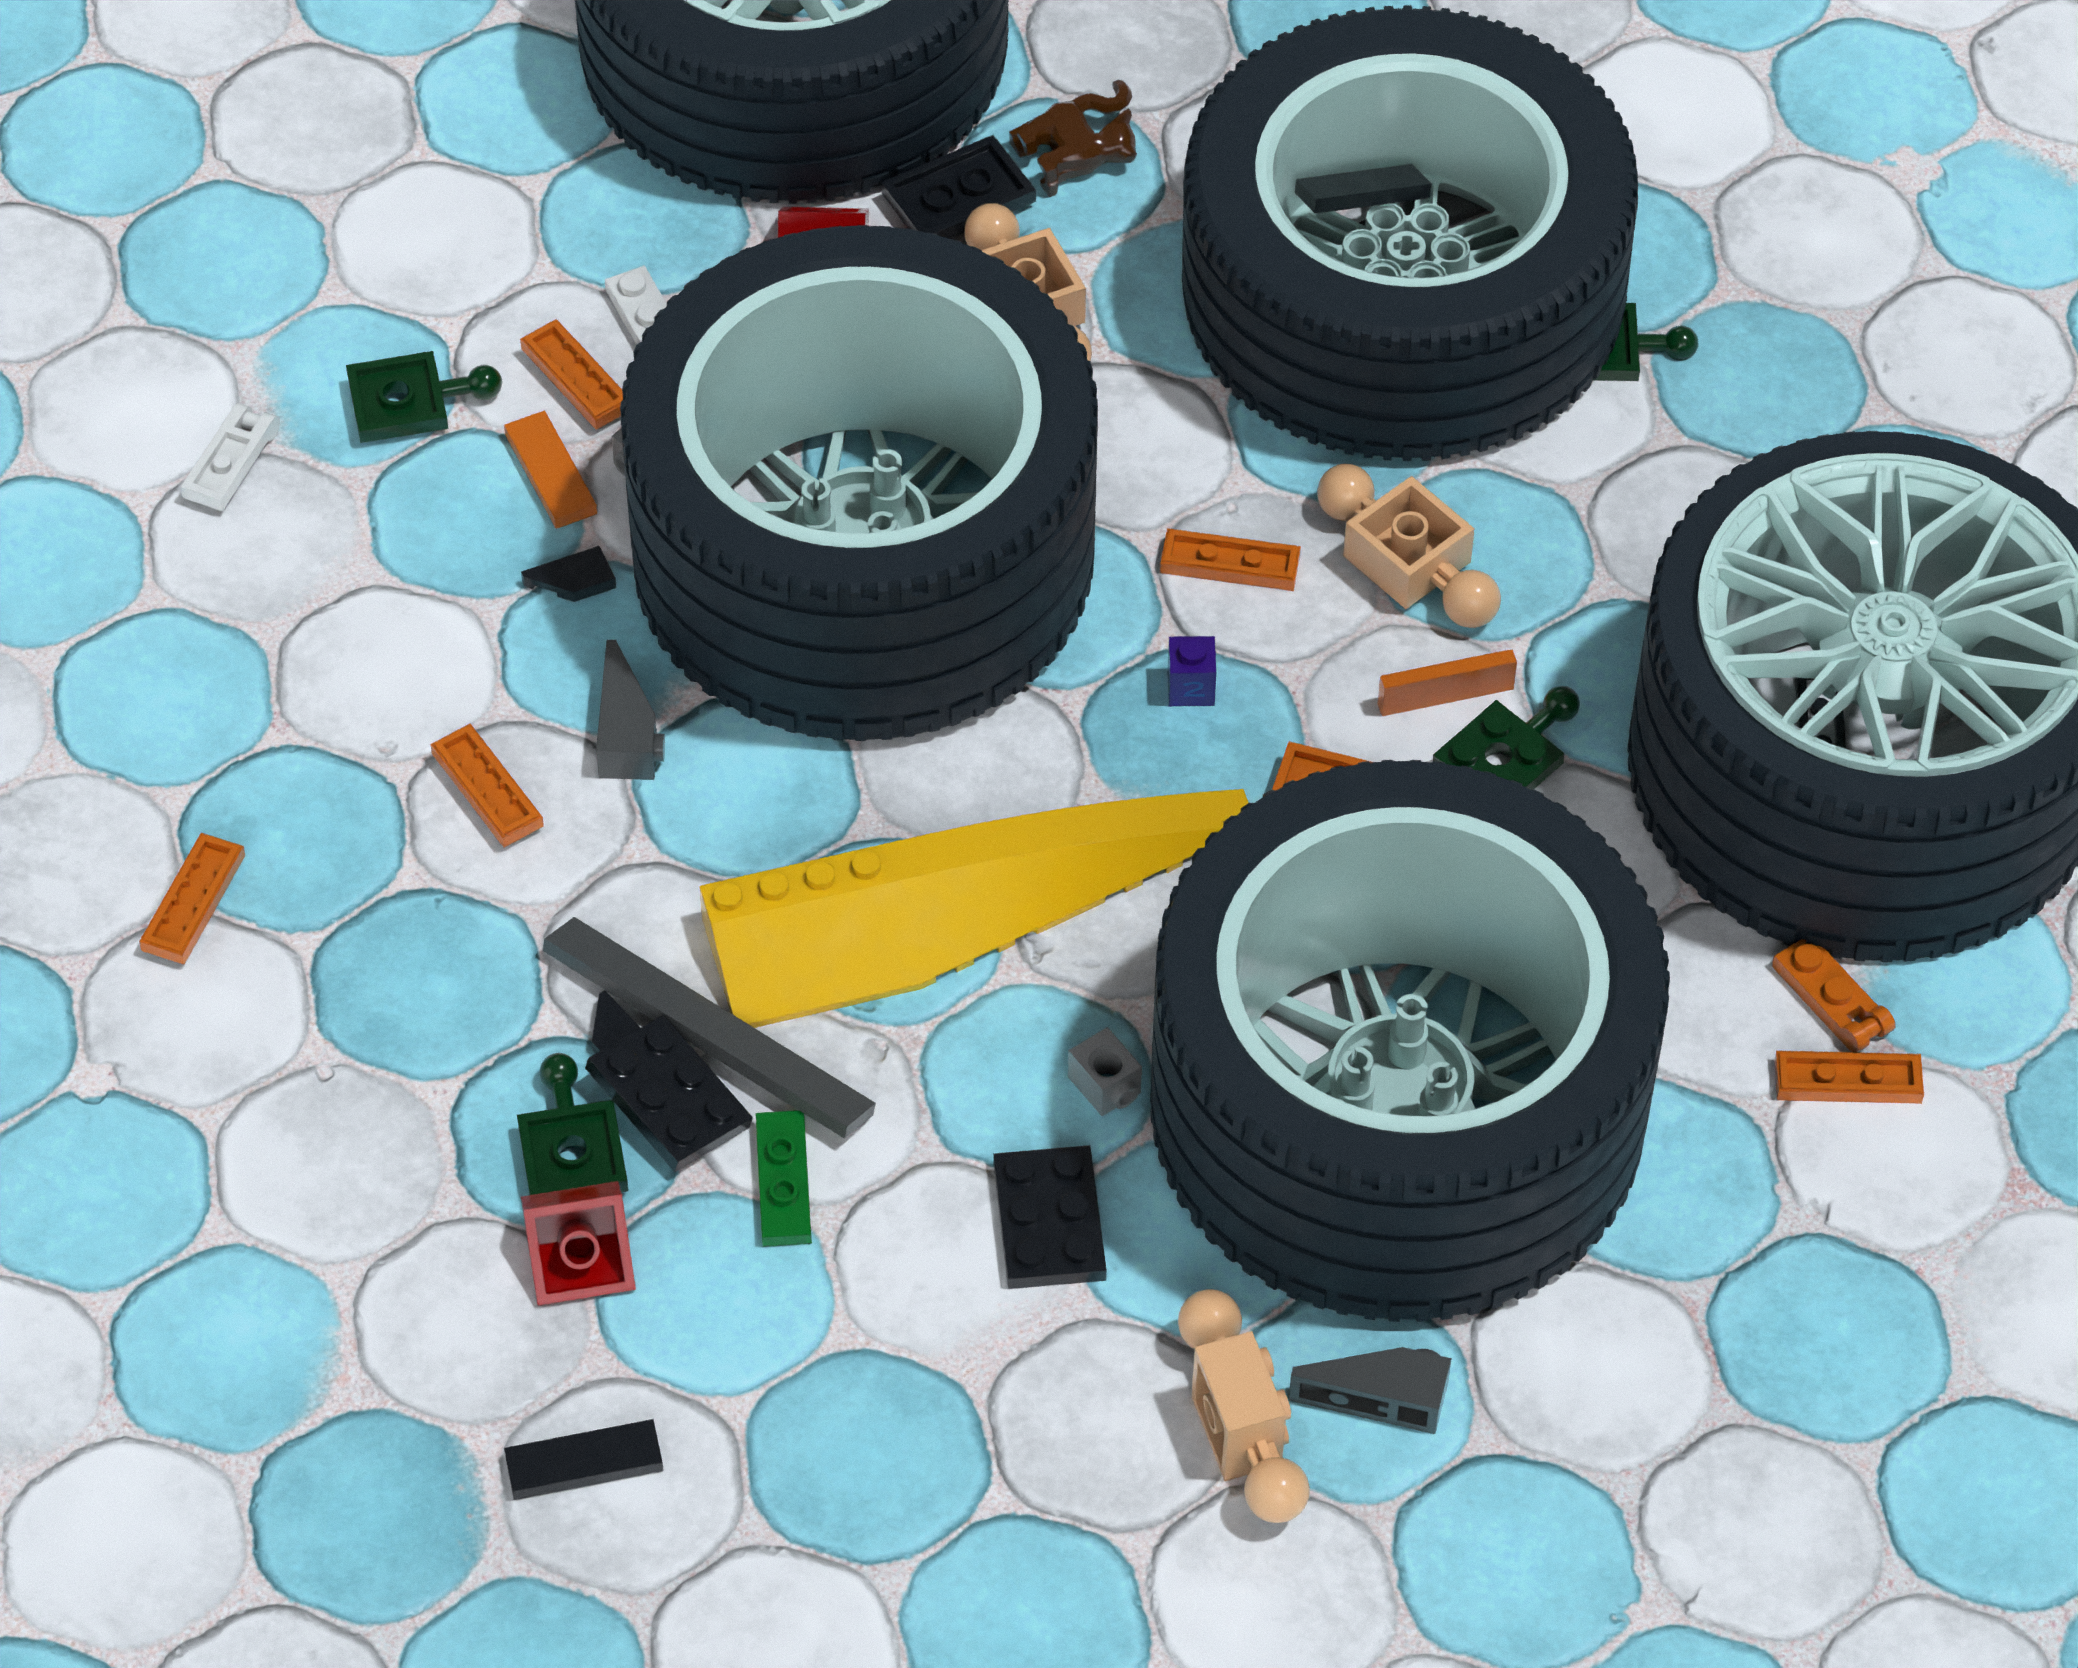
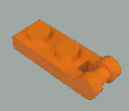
[1772,939,1896,1053]

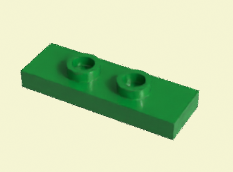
[755,1110,812,1247]

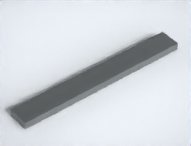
[543,917,876,1139]

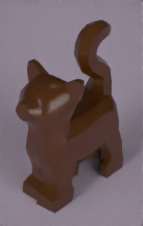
[1009,80,1137,197]

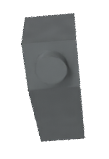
[596,640,665,780]
[1289,1347,1452,1434]

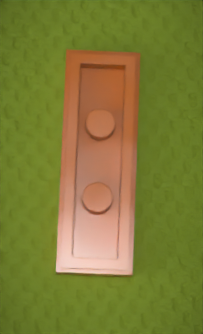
[504,410,597,529]
[1160,528,1301,591]
[1377,650,1517,716]
[1774,1051,1924,1104]

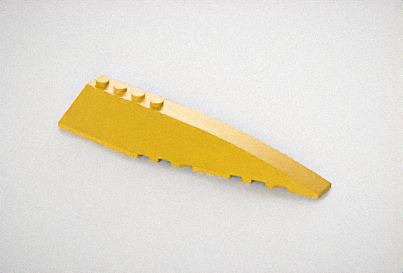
[699,789,1249,1028]

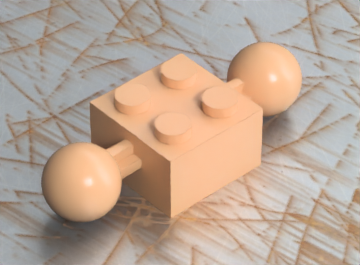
[964,203,1092,361]
[1317,464,1501,628]
[1178,1289,1310,1523]

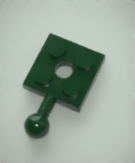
[1592,303,1698,381]
[346,351,502,443]
[1433,685,1580,790]
[517,1053,629,1195]

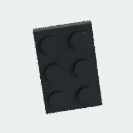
[881,135,1036,239]
[585,1015,753,1172]
[993,1145,1107,1289]

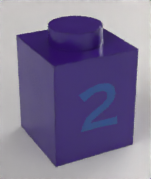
[1167,636,1217,707]

